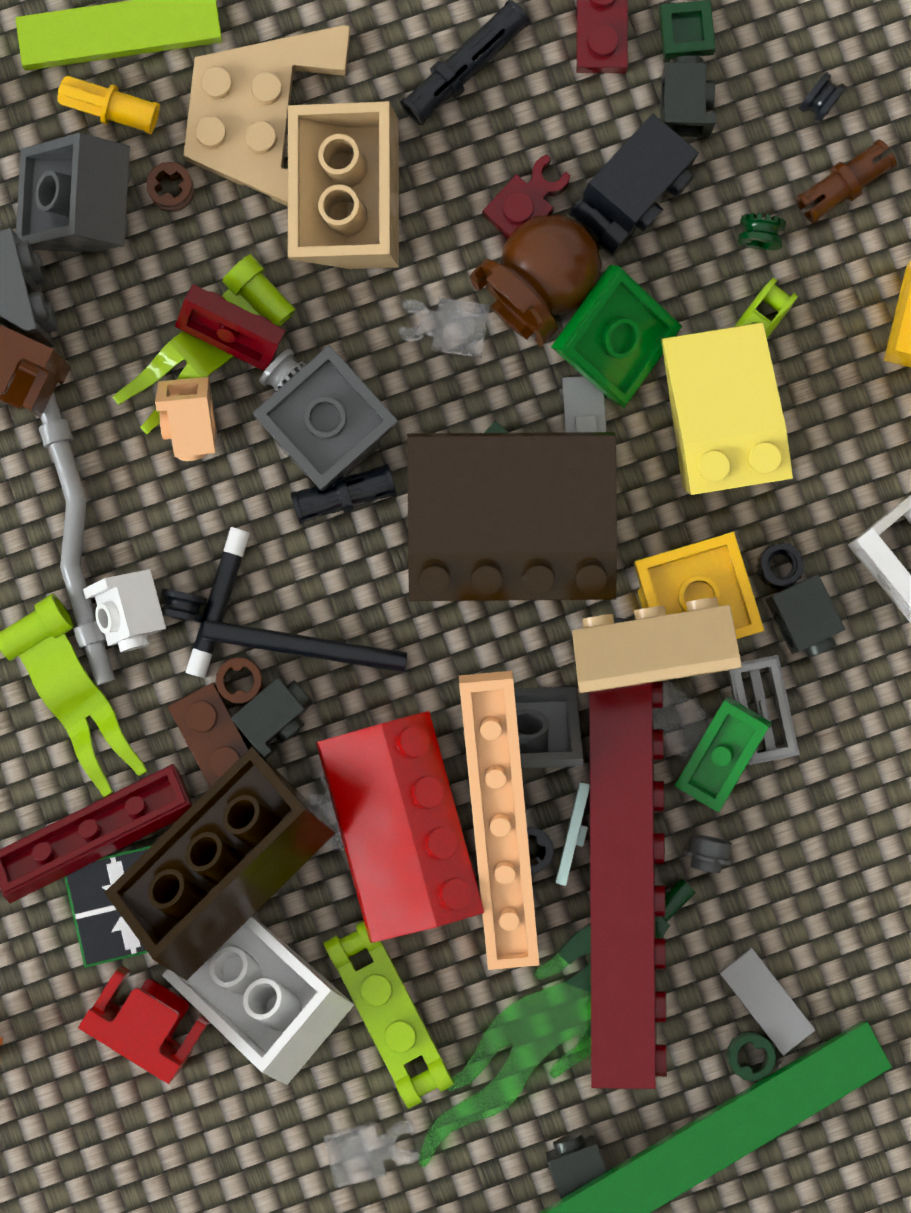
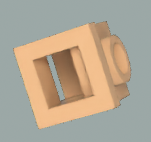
[155,377,217,461]

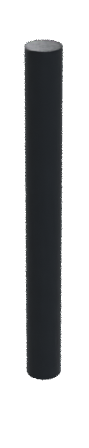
[202,619,407,673]

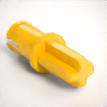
[57,76,160,134]

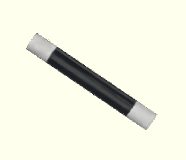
[185,527,250,679]

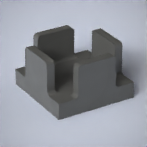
[252,345,399,492]

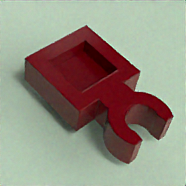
[482,154,571,239]

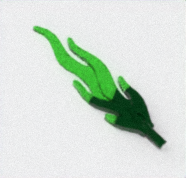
[419,878,696,1167]

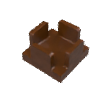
[0,325,71,417]

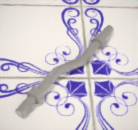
[39,391,115,686]

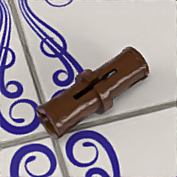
[795,139,897,223]

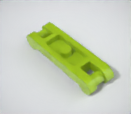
[323,921,455,1109]

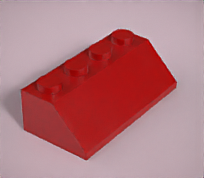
[316,711,485,943]

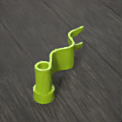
[112,254,296,435]
[0,593,148,798]

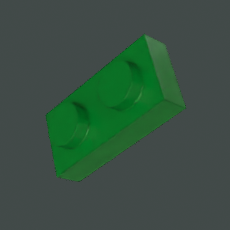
[675,697,772,813]

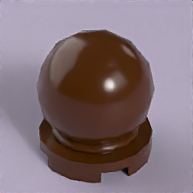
[470,215,602,347]

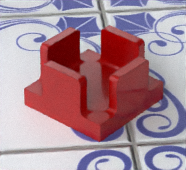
[78,966,209,1085]

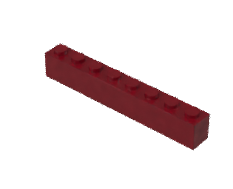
[589,681,667,1089]

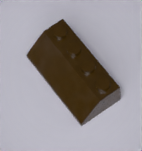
[104,747,335,980]

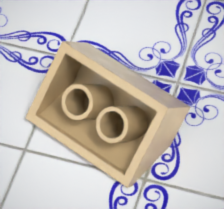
[288,101,399,269]
[572,597,742,693]

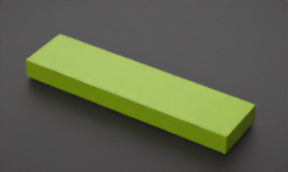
[15,0,223,71]

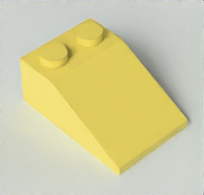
[661,322,793,495]

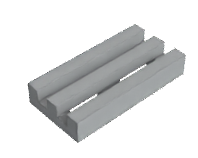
[727,655,800,765]

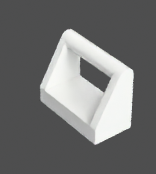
[848,495,911,623]

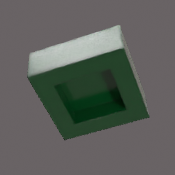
[659,0,716,60]

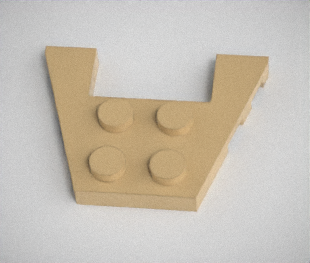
[183,25,351,206]

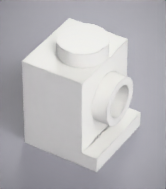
[83,569,166,653]

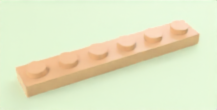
[459,671,540,970]

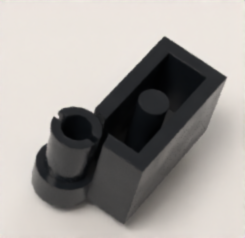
[569,113,699,257]

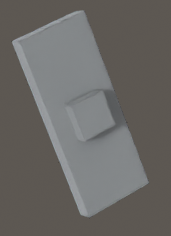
[562,377,606,432]
[719,947,816,1056]

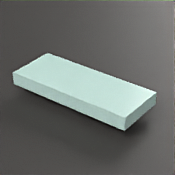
[555,782,590,886]

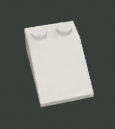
[162,916,354,1085]

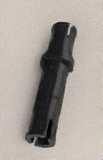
[400,0,531,125]

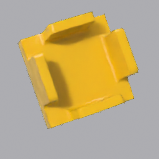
[633,532,765,639]

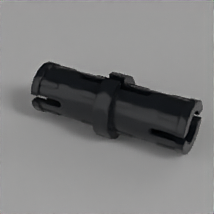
[290,464,397,524]

